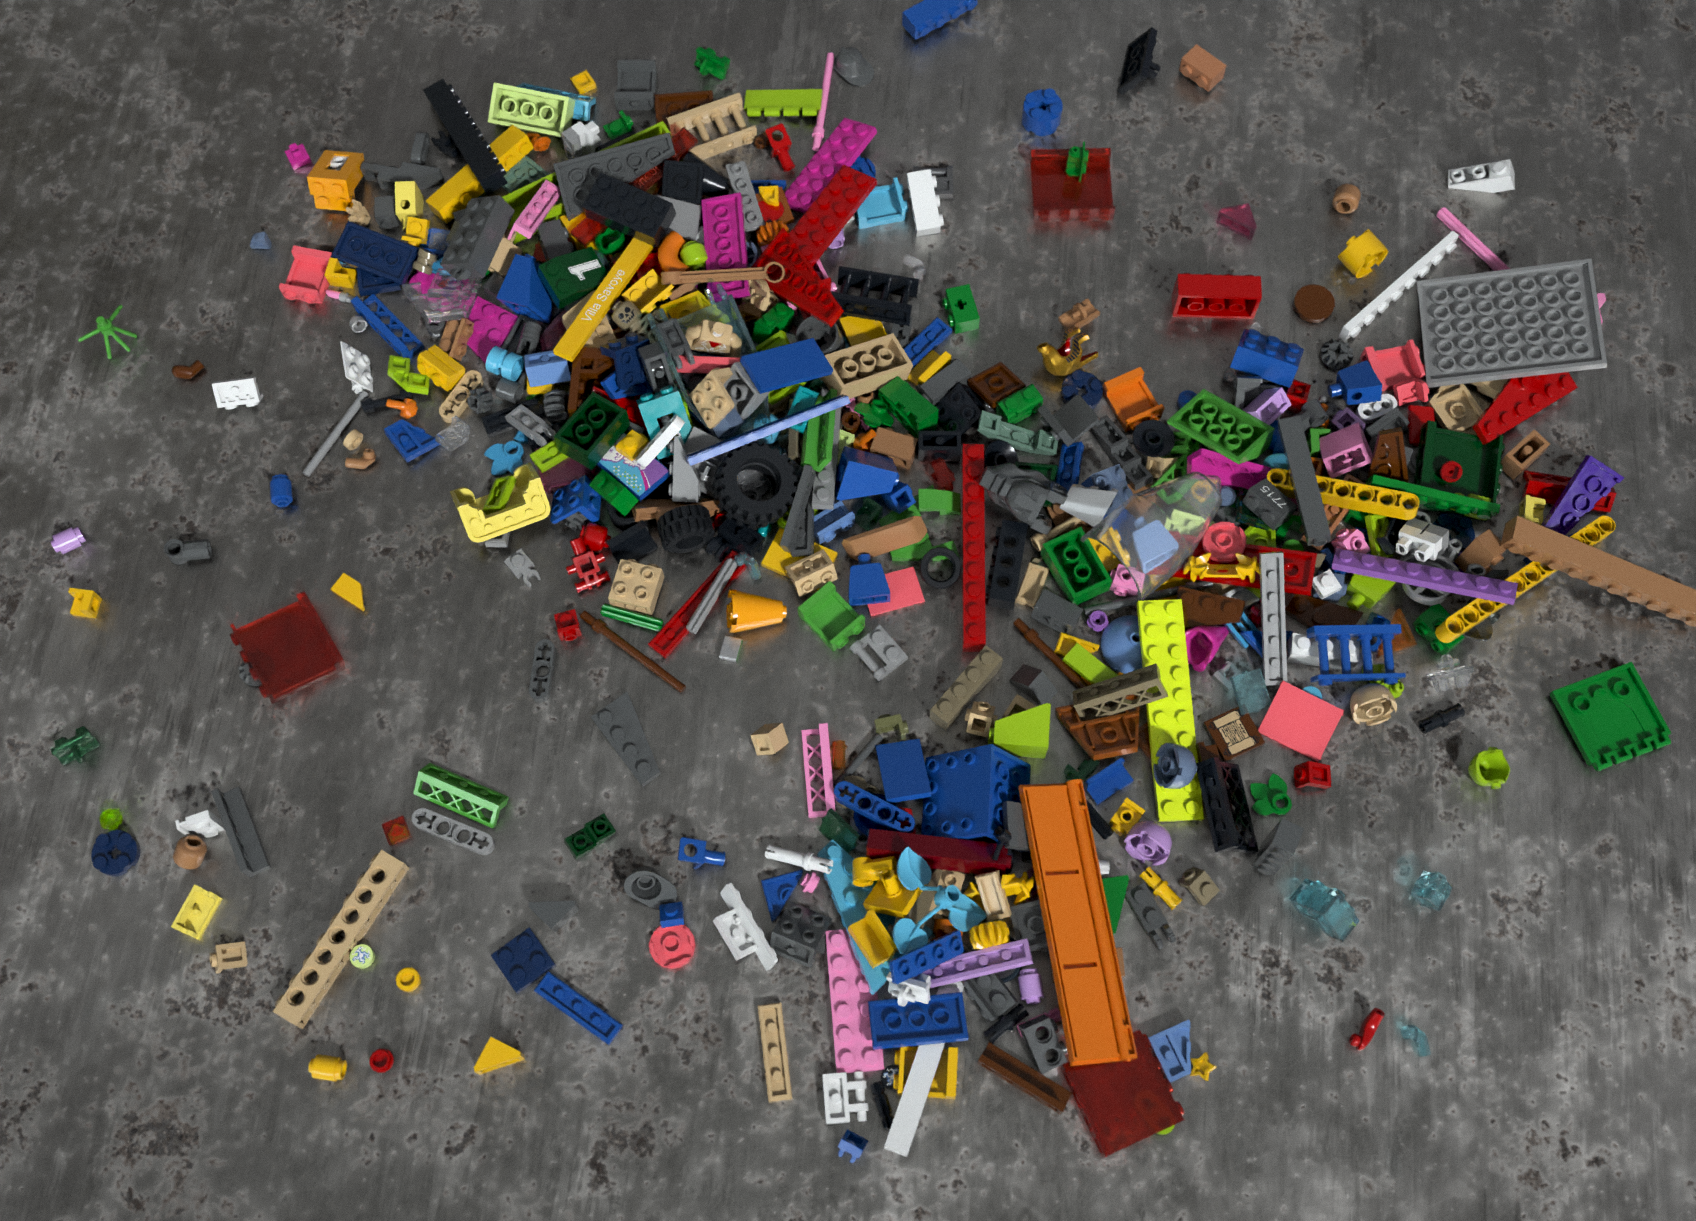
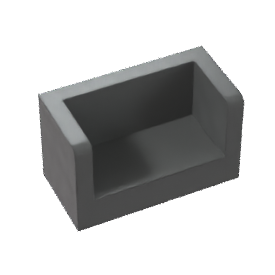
[1232,375,1263,410]

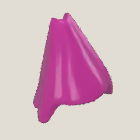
[1185,626,1229,672]

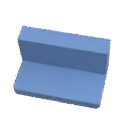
[524,350,571,387]

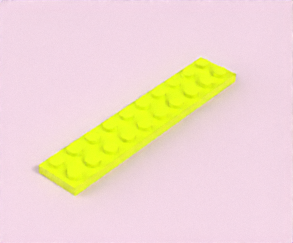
[1136,599,1204,822]

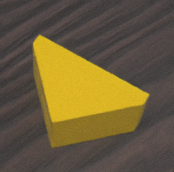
[474,1037,525,1075]

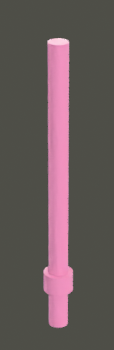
[812,52,835,151]

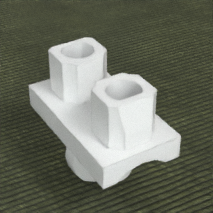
[886,972,931,1007]

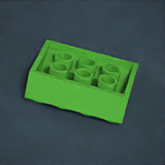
[1167,389,1275,464]

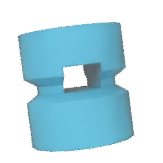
[485,346,525,381]

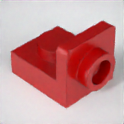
[554,609,582,641]
[1294,761,1332,789]

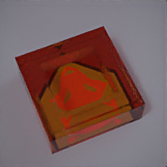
[381,816,412,846]

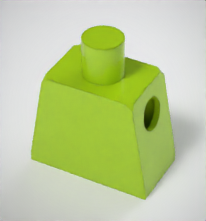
[1346,574,1396,611]

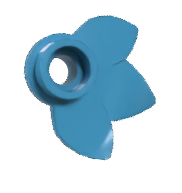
[484,441,524,476]

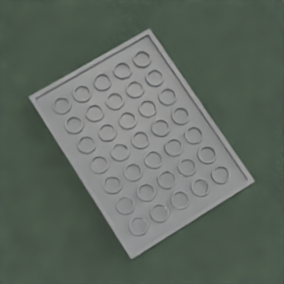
[1417,258,1607,388]

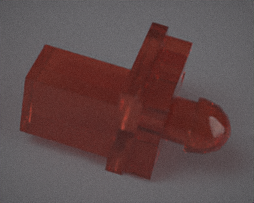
[930,457,955,491]

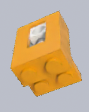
[307,150,365,211]

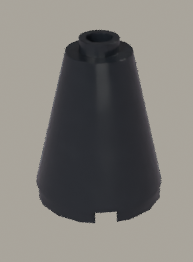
[683,151,731,197]

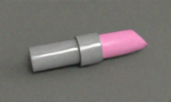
[326,290,363,303]

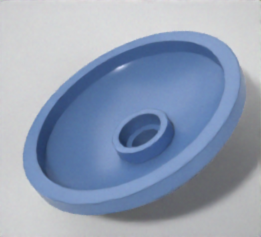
[1100,615,1142,674]

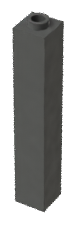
[1278,415,1331,546]

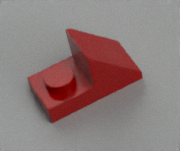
[1286,379,1311,414]

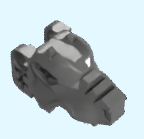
[979,463,1068,534]

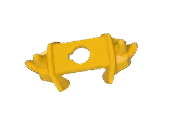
[1183,552,1260,583]
[962,871,1035,911]

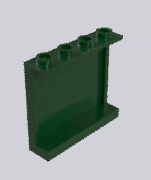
[1411,420,1505,522]

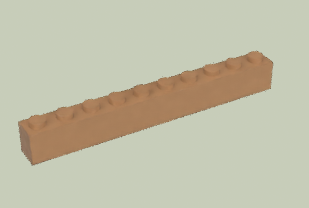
[1501,515,1696,627]

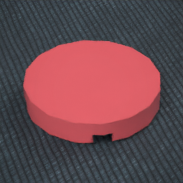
[1202,522,1246,563]
[649,925,696,969]

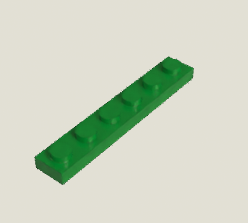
[1366,475,1501,519]

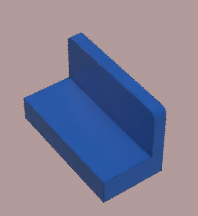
[1084,757,1134,806]

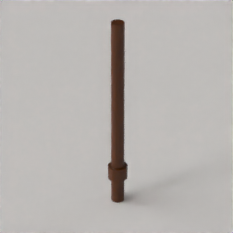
[580,611,686,693]
[1013,618,1110,707]

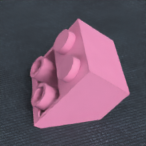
[1319,422,1373,478]

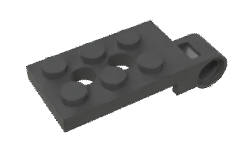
[488,314,558,404]

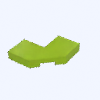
[387,355,430,395]

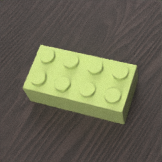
[488,83,576,138]

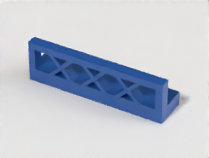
[351,294,425,359]

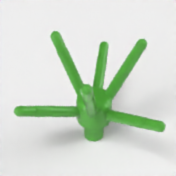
[78,305,137,359]

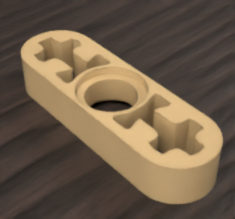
[439,370,484,423]

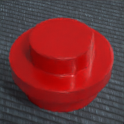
[369,1048,394,1073]

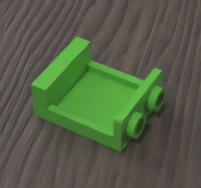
[797,581,865,651]

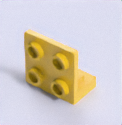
[620,269,674,315]

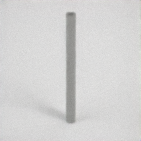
[302,391,369,477]

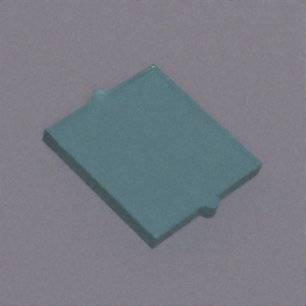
[1230,668,1271,715]

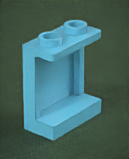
[855,177,909,229]

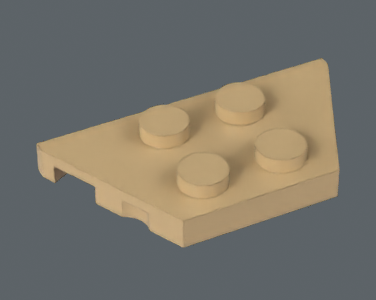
[562,290,616,348]
[1427,384,1483,436]

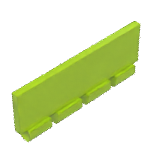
[744,89,823,117]

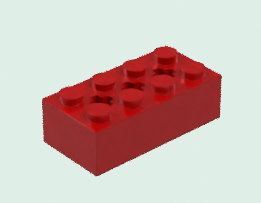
[1172,273,1262,319]

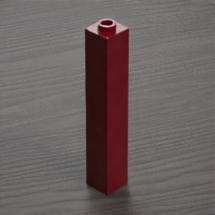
[867,828,1012,877]

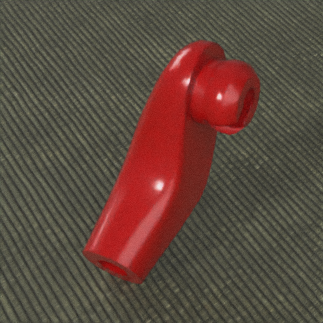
[1349,1008,1385,1051]

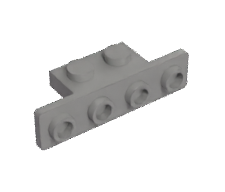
[726,161,765,232]

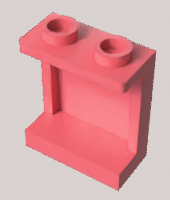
[278,245,332,304]
[1360,339,1426,391]

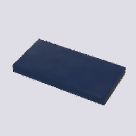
[331,221,419,286]

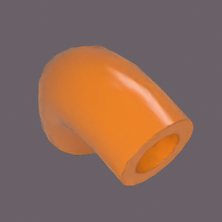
[658,231,690,272]

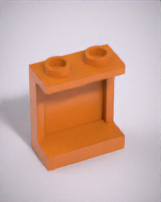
[1102,367,1165,432]

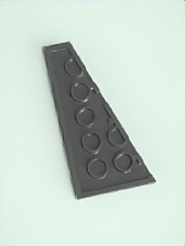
[553,132,675,221]

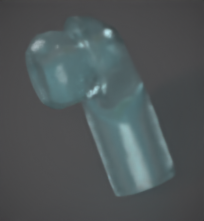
[1401,1024,1431,1057]

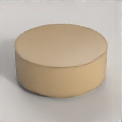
[343,429,363,450]

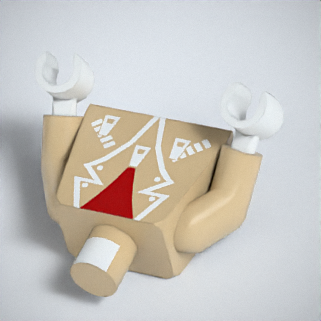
[682,320,742,358]

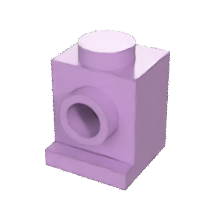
[1331,407,1366,433]

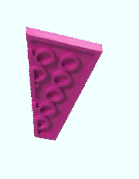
[409,270,519,365]

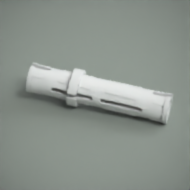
[765,844,833,874]

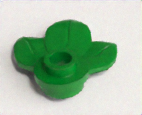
[854,399,894,428]
[1250,773,1292,816]

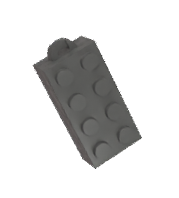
[440,195,515,281]

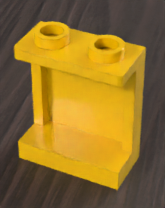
[893,1046,958,1100]

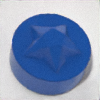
[1177,390,1197,409]

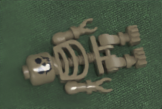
[612,300,687,391]

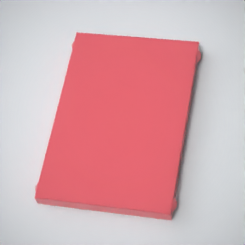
[867,566,925,617]

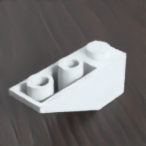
[1448,159,1515,193]

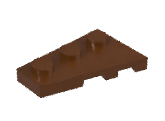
[655,90,714,128]

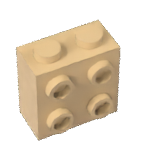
[608,559,664,616]

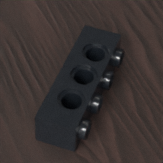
[985,520,1028,610]

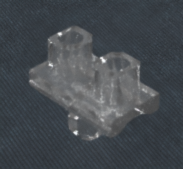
[1426,654,1474,692]

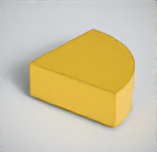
[758,185,779,206]

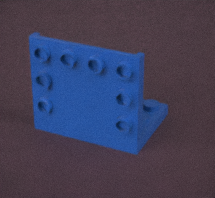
[921,744,1031,853]

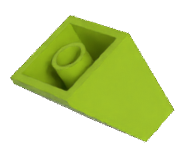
[987,703,1051,759]

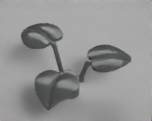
[1412,563,1509,642]

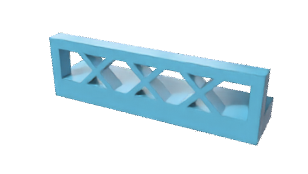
[516,83,596,121]

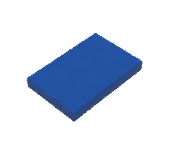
[875,739,931,803]

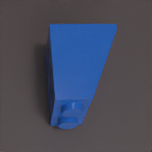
[496,254,552,324]
[835,446,899,501]

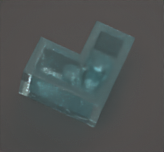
[1289,878,1359,942]

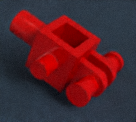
[566,537,611,593]

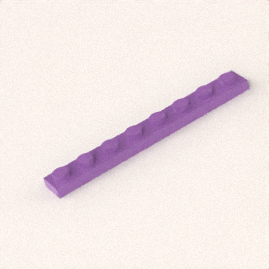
[1331,548,1518,605]

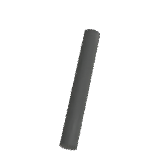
[833,733,883,786]

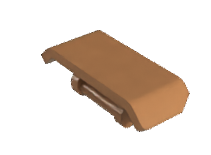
[842,516,927,561]

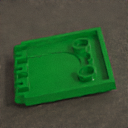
[1549,662,1671,772]

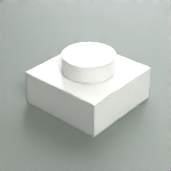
[1312,569,1342,600]

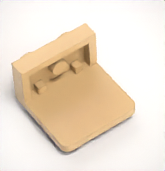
[689,367,734,429]

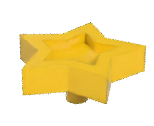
[1190,1052,1217,1081]

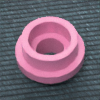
[800,871,820,893]

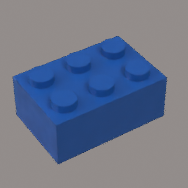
[1230,329,1304,388]

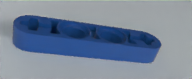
[834,781,915,833]

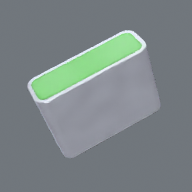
[719,635,743,663]

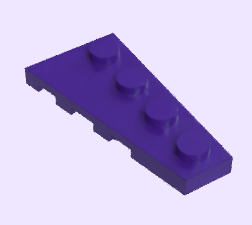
[1541,455,1624,535]

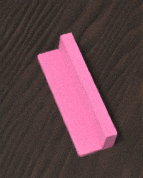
[507,180,561,240]

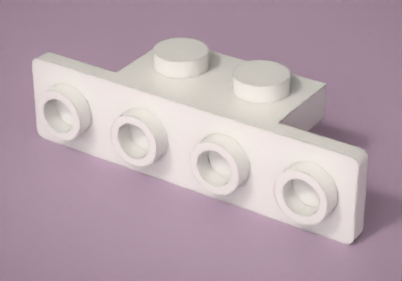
[713,882,778,971]

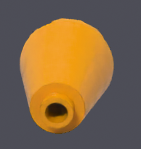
[726,589,787,633]

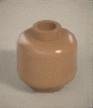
[1332,184,1361,214]
[173,835,207,869]

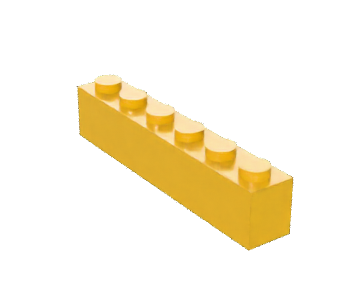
[425,125,534,224]

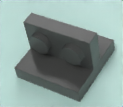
[1010,900,1049,953]

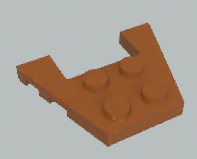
[1055,694,1140,761]

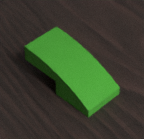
[918,489,961,515]

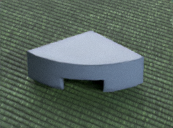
[250,232,272,249]

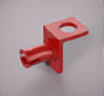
[765,123,795,172]

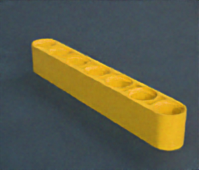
[1267,468,1419,520]

